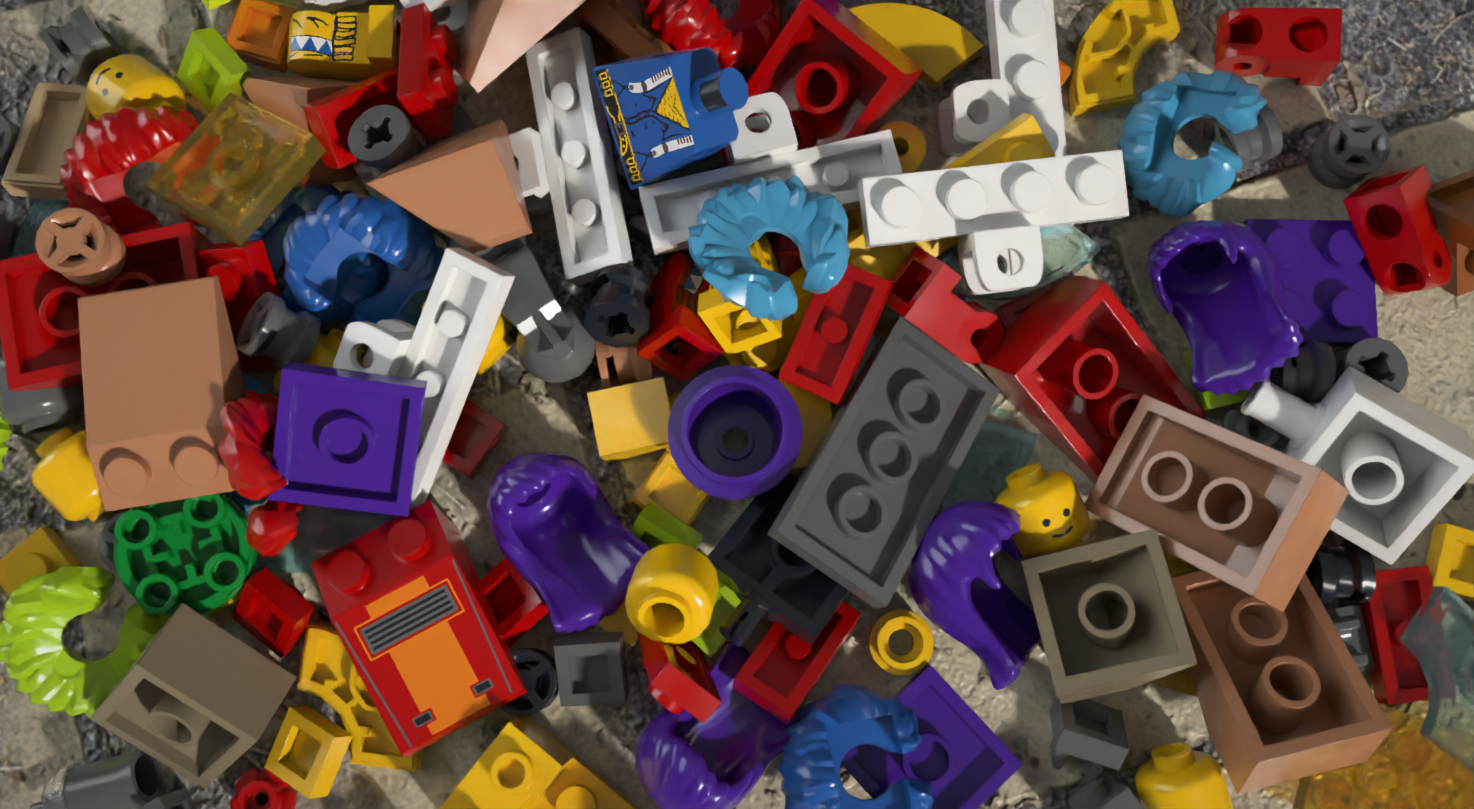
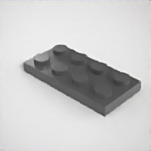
[767,316,1000,609]

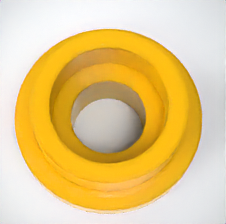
[868,610,934,676]

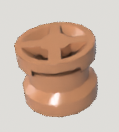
[35,208,127,287]
[595,341,655,389]

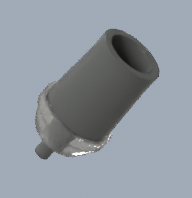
[29,750,162,809]

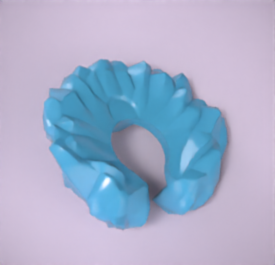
[1117,69,1267,218]
[687,174,850,322]

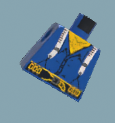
[591,46,748,190]

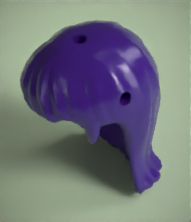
[1146,220,1303,395]
[487,452,652,633]
[907,501,1042,690]
[636,641,798,809]

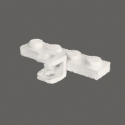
[936,0,1074,240]
[509,26,634,286]
[638,92,903,256]
[858,150,1129,295]
[333,247,515,510]

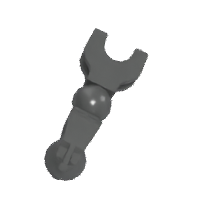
[352,103,597,384]

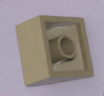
[1021,528,1197,704]
[90,603,297,789]

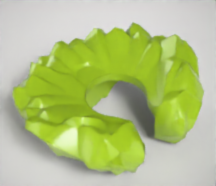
[0,566,169,718]

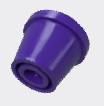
[668,365,802,500]

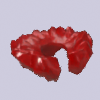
[639,0,783,70]
[60,105,229,236]
[218,390,305,557]

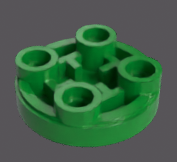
[114,492,258,616]

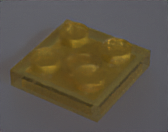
[145,92,326,247]

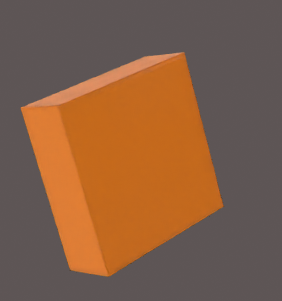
[225,0,300,73]

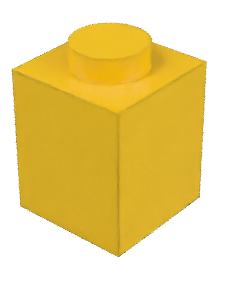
[587,377,680,463]

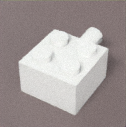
[1240,366,1474,565]

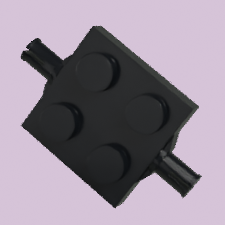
[707,472,850,647]

